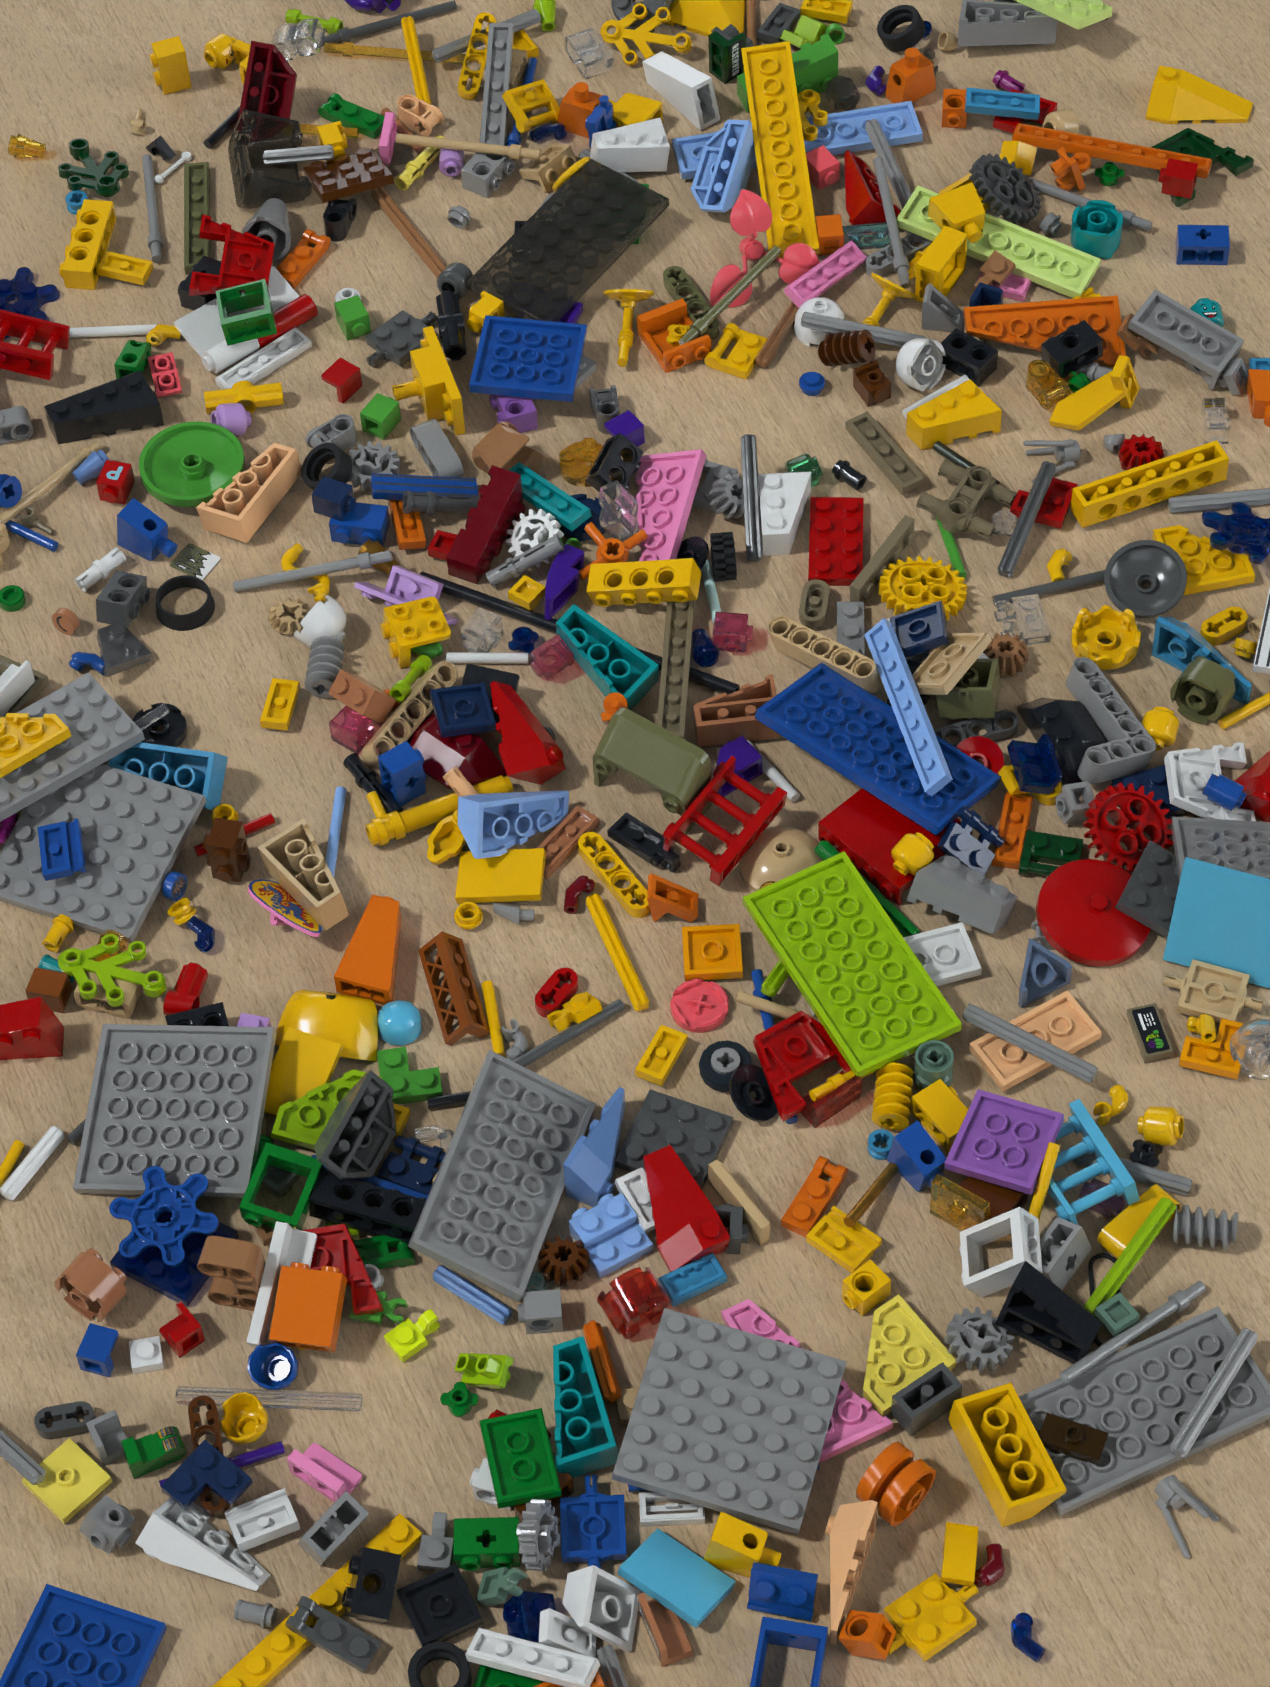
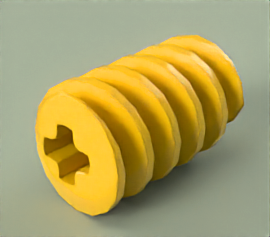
[872,1062,914,1131]

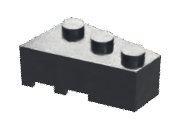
[995,1261,1102,1364]

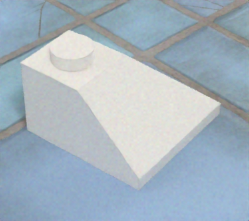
[562,1565,641,1652]

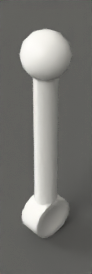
[154,152,192,184]

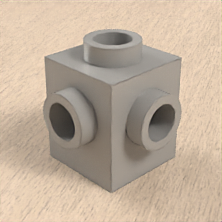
[79,1495,136,1555]

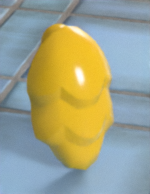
[427,809,466,865]

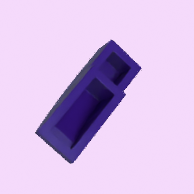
[544,544,584,620]

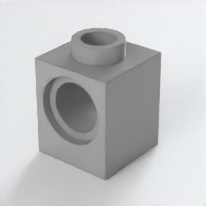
[518,1289,564,1335]

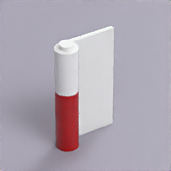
[174,266,318,374]

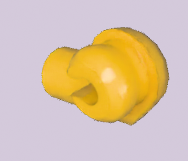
[146,324,181,347]
[1046,548,1072,582]
[1187,1014,1216,1043]

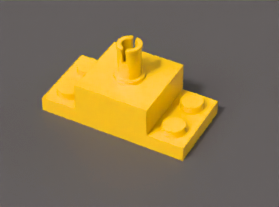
[392,326,465,436]

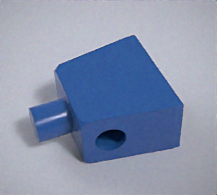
[117,498,177,561]
[887,1120,952,1196]

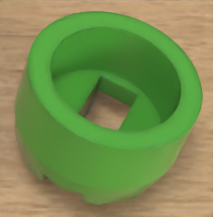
[825,23,845,45]

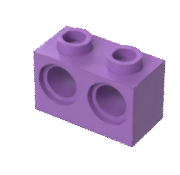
[489,394,538,433]

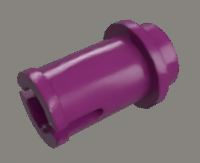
[993,70,1025,92]

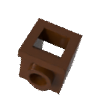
[853,360,891,407]

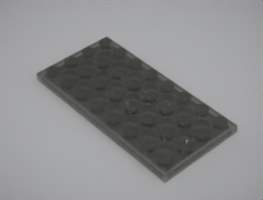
[466,158,669,322]

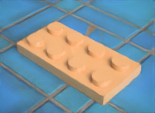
[969,990,1102,1092]

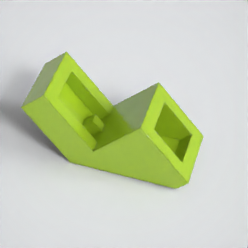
[780,15,828,48]

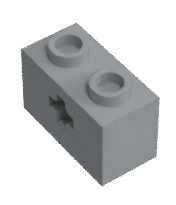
[1040,1217,1092,1290]
[298,1491,369,1566]

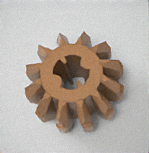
[983,631,1029,678]

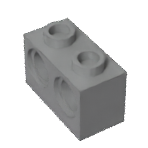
[461,140,515,198]

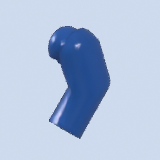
[69,652,105,675]

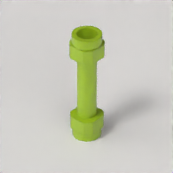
[285,9,343,34]
[389,655,432,702]

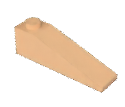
[825,1500,878,1645]

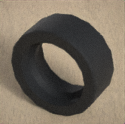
[877,5,926,52]
[301,443,353,490]
[408,1641,472,1687]

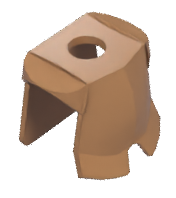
[472,421,543,475]

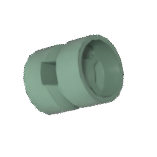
[914,1040,954,1091]

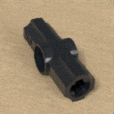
[436,290,467,361]

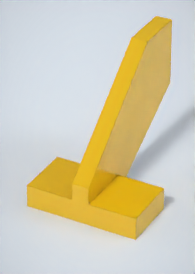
[1049,355,1140,431]

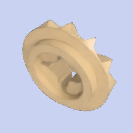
[268,597,310,634]

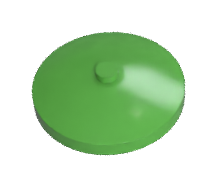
[139,421,245,507]

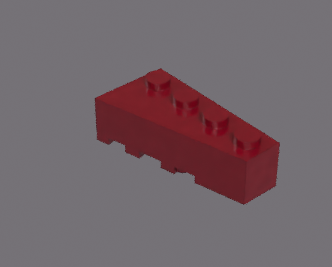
[446,465,525,584]

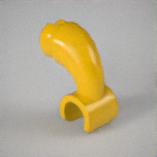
[1093,1085,1129,1126]

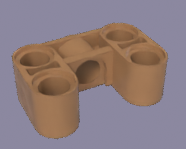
[197,1236,266,1311]

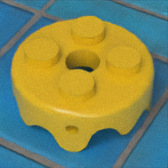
[1071,605,1141,670]

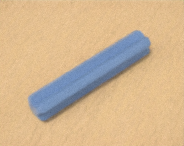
[433,1265,512,1324]

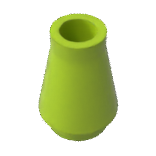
[533,0,556,32]

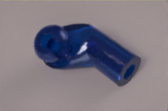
[530,123,567,143]

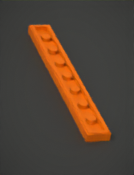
[1012,123,1212,179]

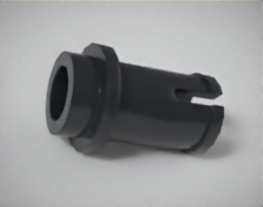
[832,460,867,491]

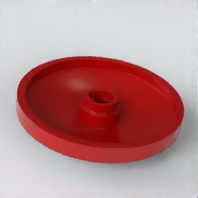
[1036,859,1151,966]

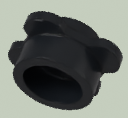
[1129,1139,1163,1167]

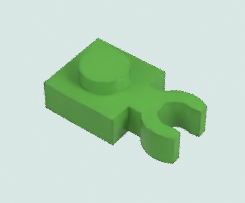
[349,1290,408,1325]

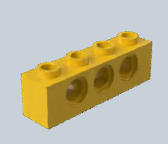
[59,199,117,290]
[586,558,701,607]

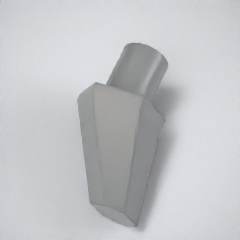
[493,902,535,924]

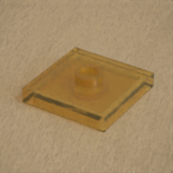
[930,1174,990,1231]

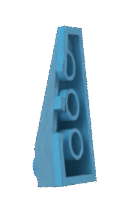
[1152,617,1252,705]

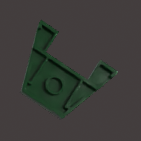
[1151,128,1254,207]

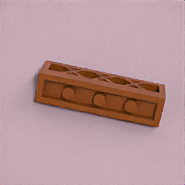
[418,931,490,1046]

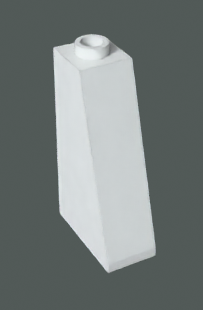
[642,51,720,130]

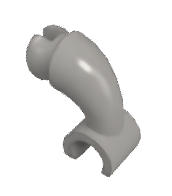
[501,1019,528,1061]

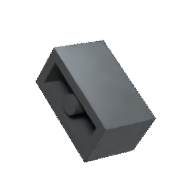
[891,1362,962,1436]

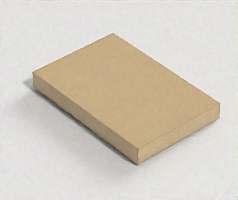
[912,633,992,695]

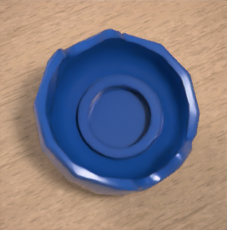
[247,1342,299,1391]

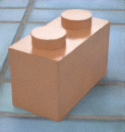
[328,669,396,723]

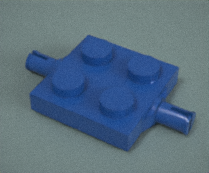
[560,1475,627,1569]

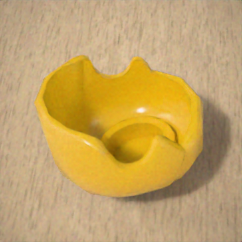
[219,1392,268,1445]

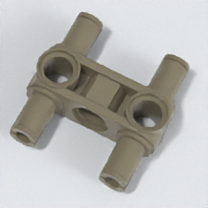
[916,459,1017,540]

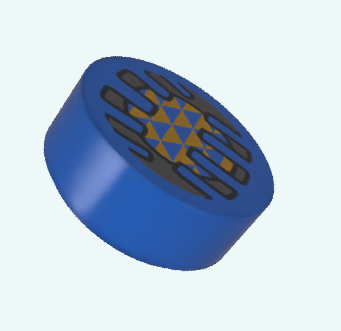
[162,871,188,901]

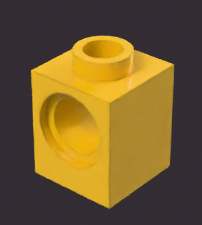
[842,1259,891,1316]

